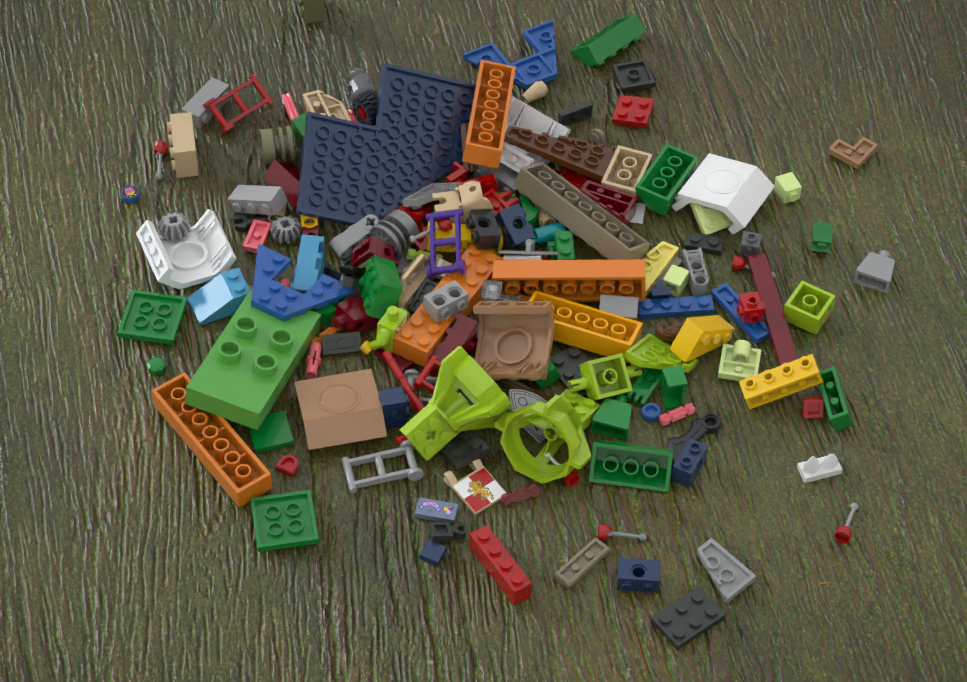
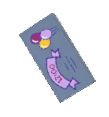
[415,497,459,524]

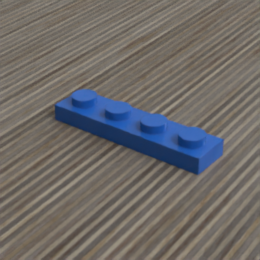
[711,283,770,344]
[638,295,715,319]

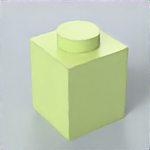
[774,172,802,204]
[663,264,689,297]

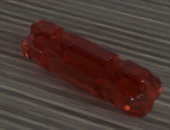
[501,484,540,506]

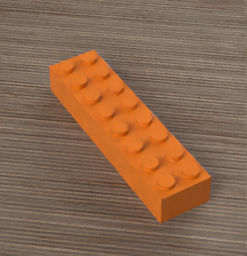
[462,60,516,169]
[393,244,503,367]
[492,259,646,302]
[151,372,273,507]

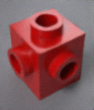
[737,291,766,323]

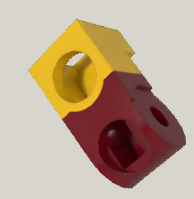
[300,215,319,236]

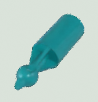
[518,222,566,247]

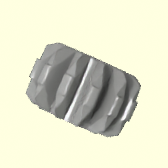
[158,212,190,242]
[270,215,302,245]

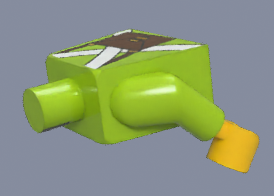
[359,306,410,355]

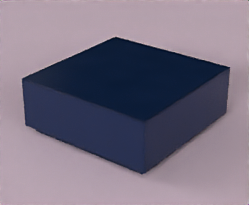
[419,539,447,566]

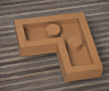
[828,137,878,170]

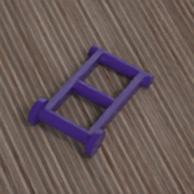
[426,209,467,280]

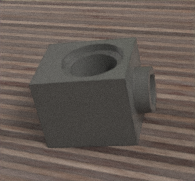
[739,231,762,260]

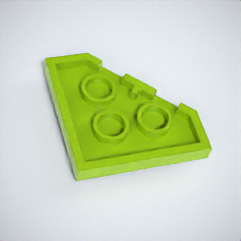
[624,333,699,373]

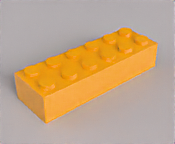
[529,290,643,363]

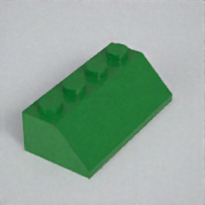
[570,13,646,67]
[635,144,699,216]
[589,439,674,492]

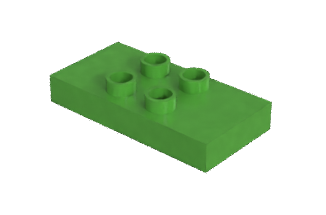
[185,289,321,430]

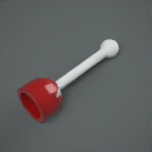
[544,451,580,487]

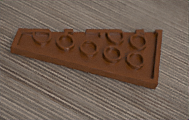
[504,126,617,182]

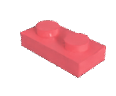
[243,219,272,253]

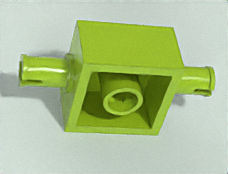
[567,353,642,401]

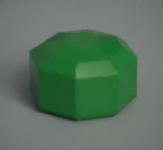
[147,357,167,376]

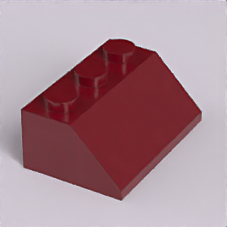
[263,159,301,209]

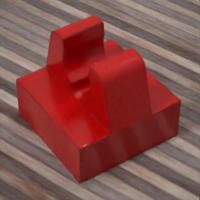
[802,397,824,418]

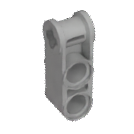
[330,214,379,259]
[681,247,709,296]

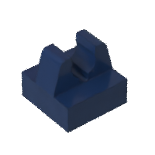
[649,280,671,299]

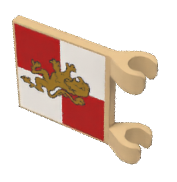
[443,459,507,515]

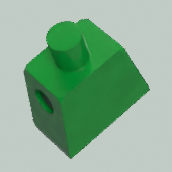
[591,394,632,441]

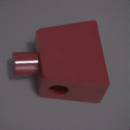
[331,294,379,333]

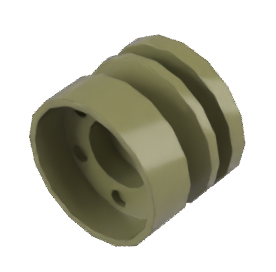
[260,126,296,166]

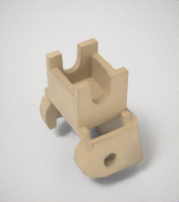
[432,181,494,224]

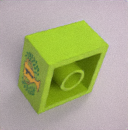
[784,281,836,335]

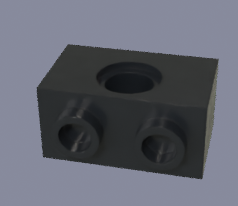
[466,209,501,250]

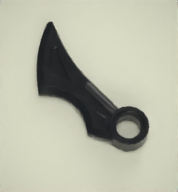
[324,267,360,290]
[668,412,721,467]

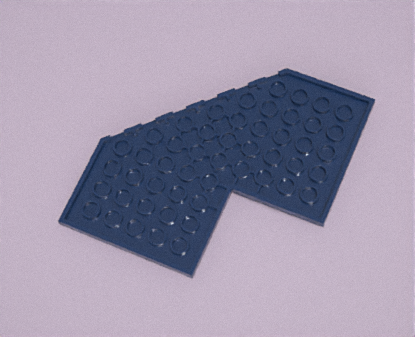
[296,63,476,226]

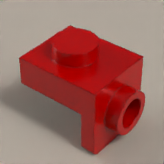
[446,161,468,183]

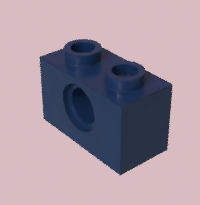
[495,203,535,249]
[379,387,410,429]
[671,438,708,488]
[617,558,660,593]

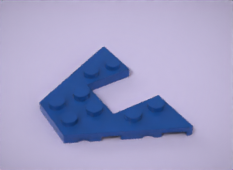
[463,20,557,90]
[251,244,356,321]

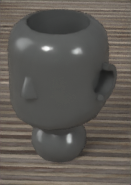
[346,68,378,103]

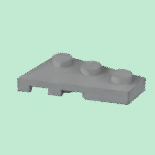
[402,182,461,209]
[697,538,756,603]

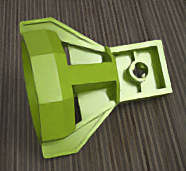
[400,346,513,461]
[494,389,601,484]

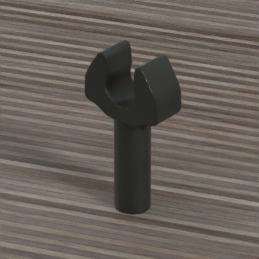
[233,214,268,232]

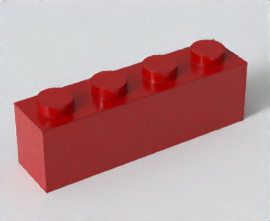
[469,525,532,606]

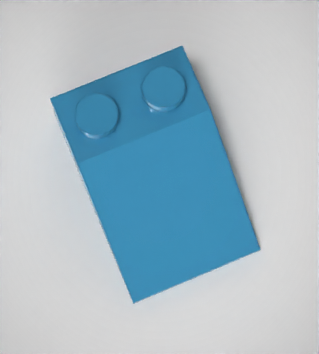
[188,268,250,326]

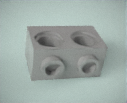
[423,280,468,323]

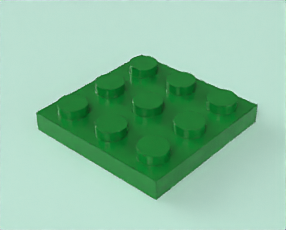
[117,290,188,345]
[250,490,319,552]

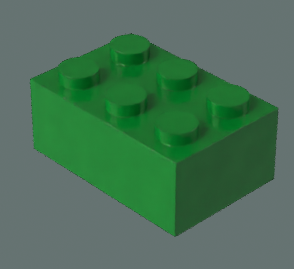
[358,255,403,319]

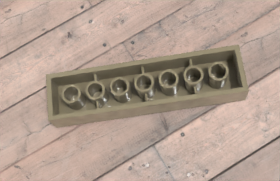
[513,162,650,260]

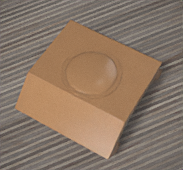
[473,301,555,381]
[294,369,387,451]

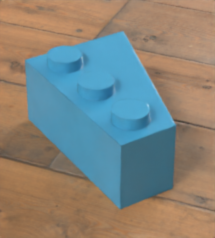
[290,234,326,294]

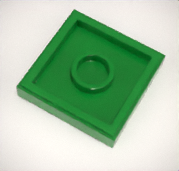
[248,411,294,453]

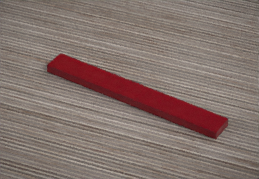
[747,254,798,366]

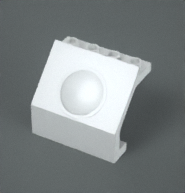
[500,96,571,173]
[671,153,775,234]
[136,209,237,289]

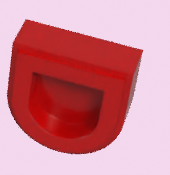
[275,455,299,478]

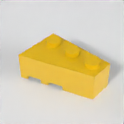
[669,315,735,362]

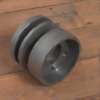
[369,209,420,258]

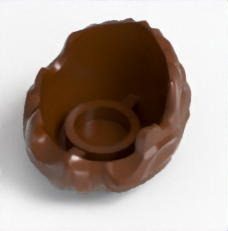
[655,320,686,344]

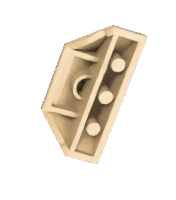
[302,90,351,121]
[396,254,439,311]

